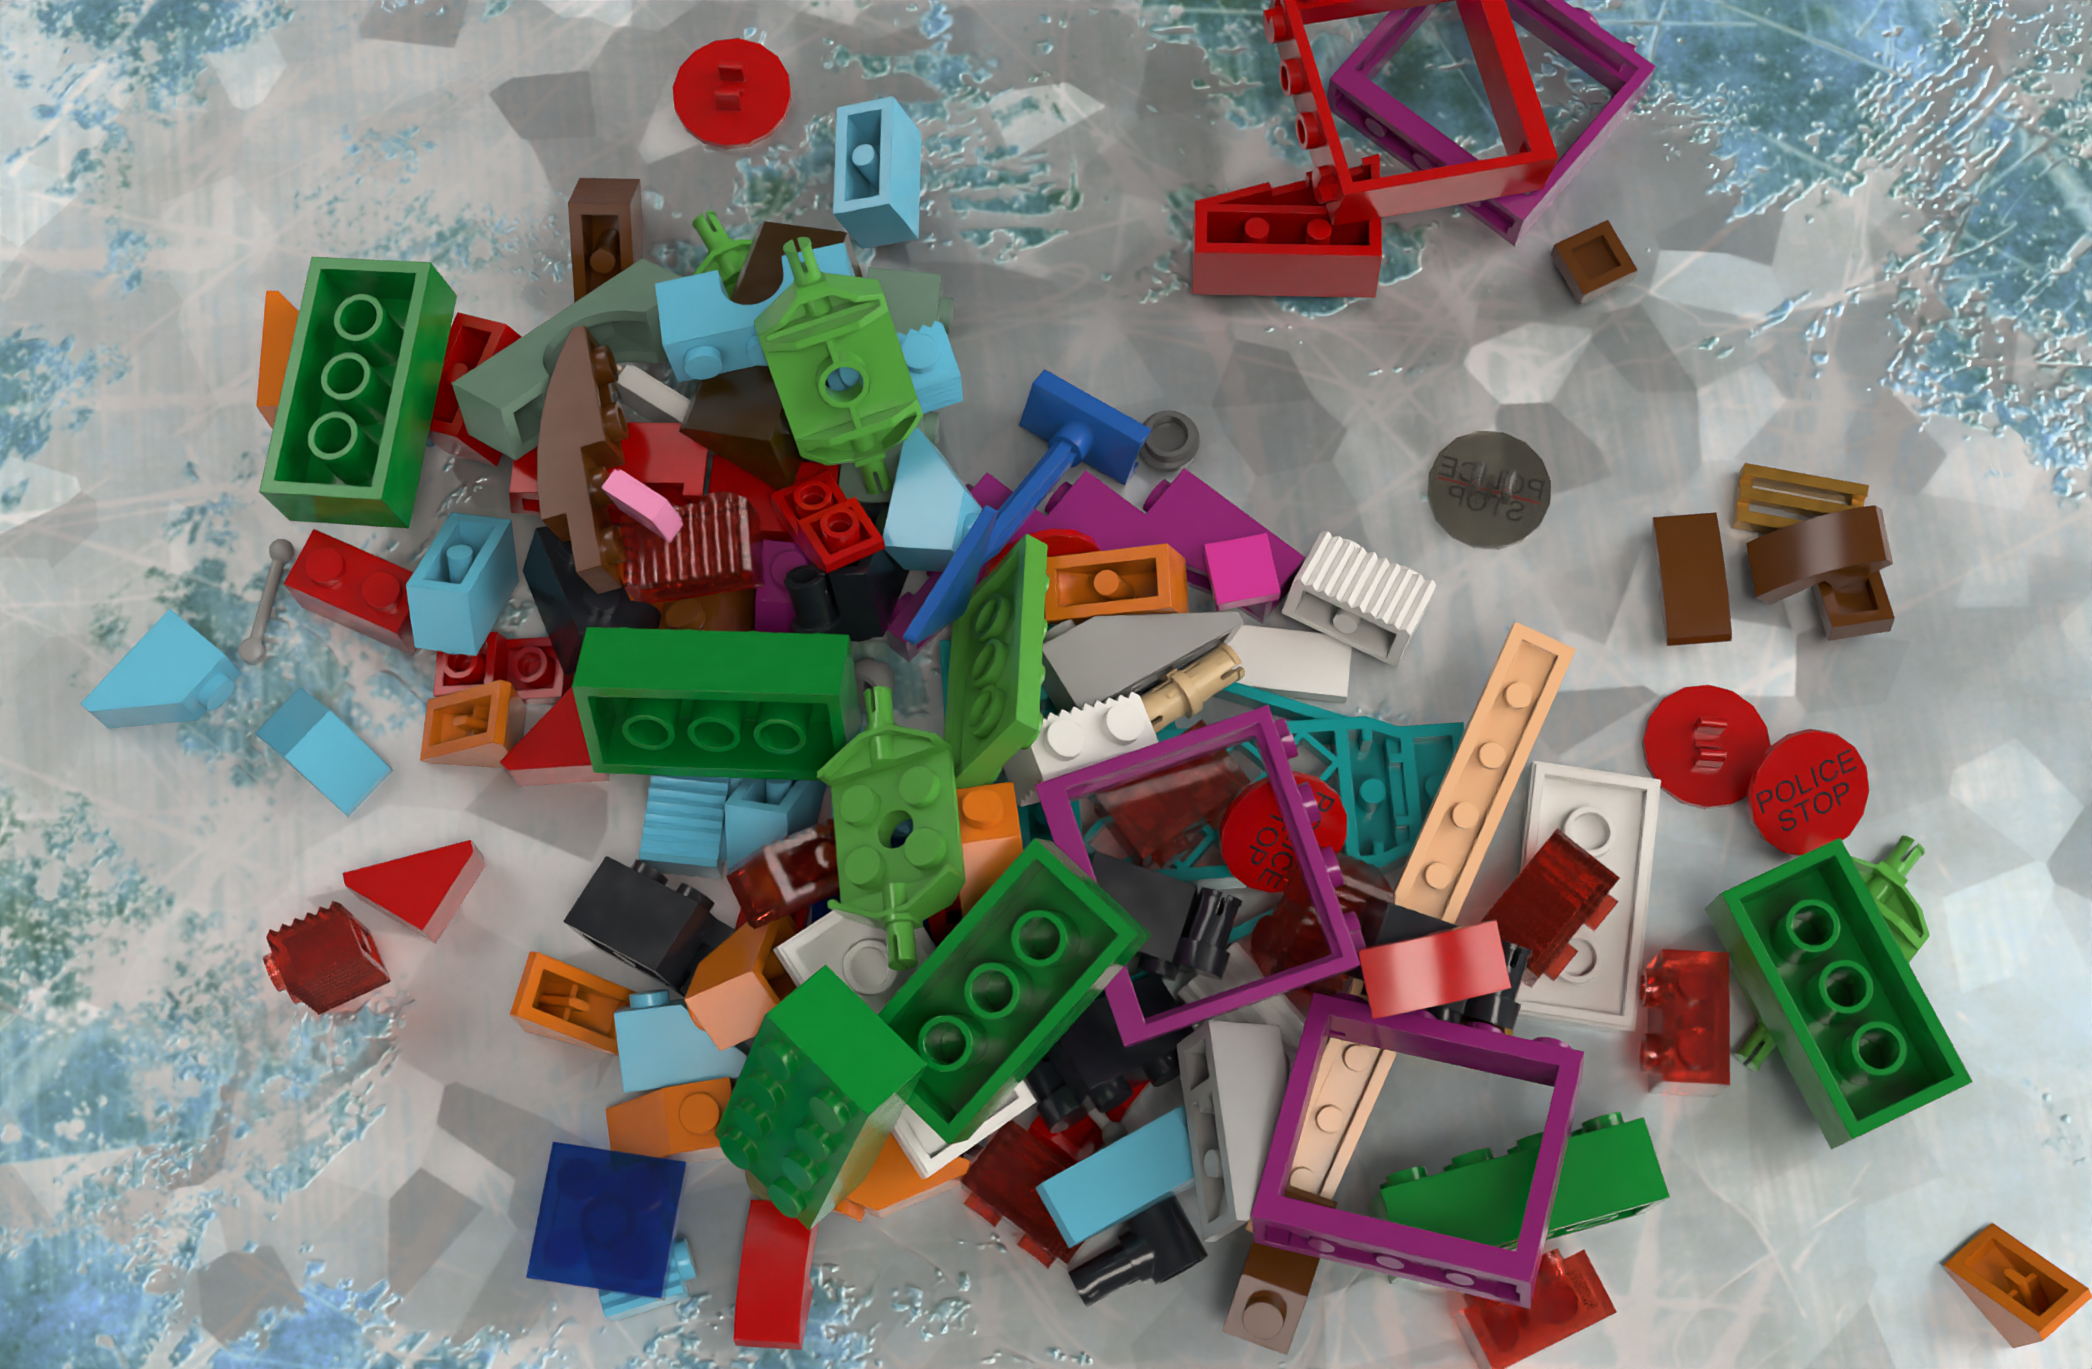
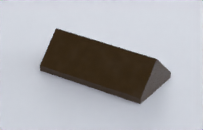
[679,221,863,490]

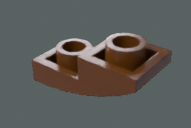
[1746,505,1893,605]
[1652,512,1732,646]

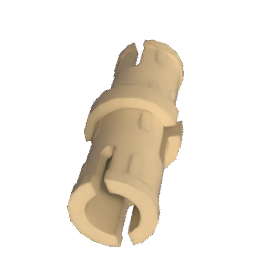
[1141,643,1245,734]

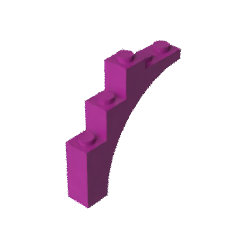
[886,468,1305,662]

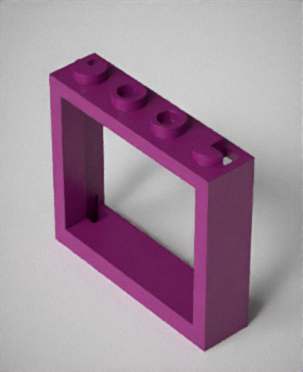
[1326,0,1656,247]
[1035,705,1366,1048]
[1251,993,1584,1309]

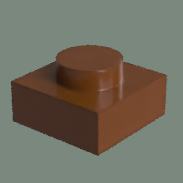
[1551,220,1638,305]
[1811,571,1895,641]

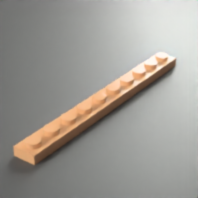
[1243,622,1576,1233]

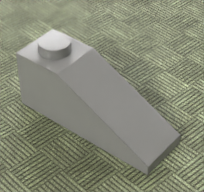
[1042,611,1244,712]
[1177,1020,1290,1242]

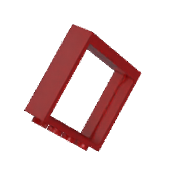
[1263,0,1559,226]

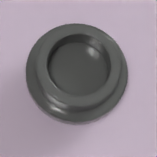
[1139,411,1200,472]

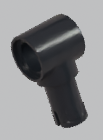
[1068,1196,1208,1307]

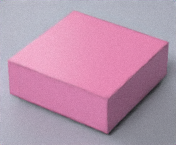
[601,469,683,542]

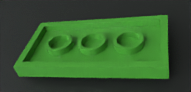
[944,534,1050,789]

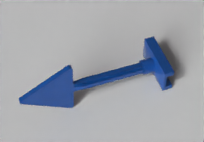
[903,369,1152,645]

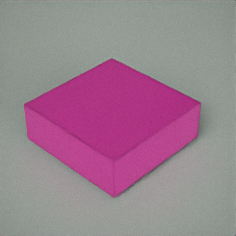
[1203,533,1281,611]

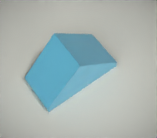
[255,688,393,817]

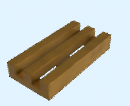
[1732,463,1869,534]

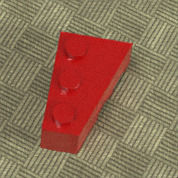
[1192,153,1382,298]
[509,422,709,533]

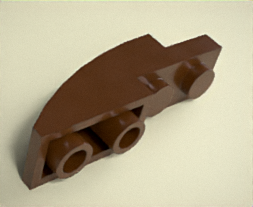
[537,325,629,594]

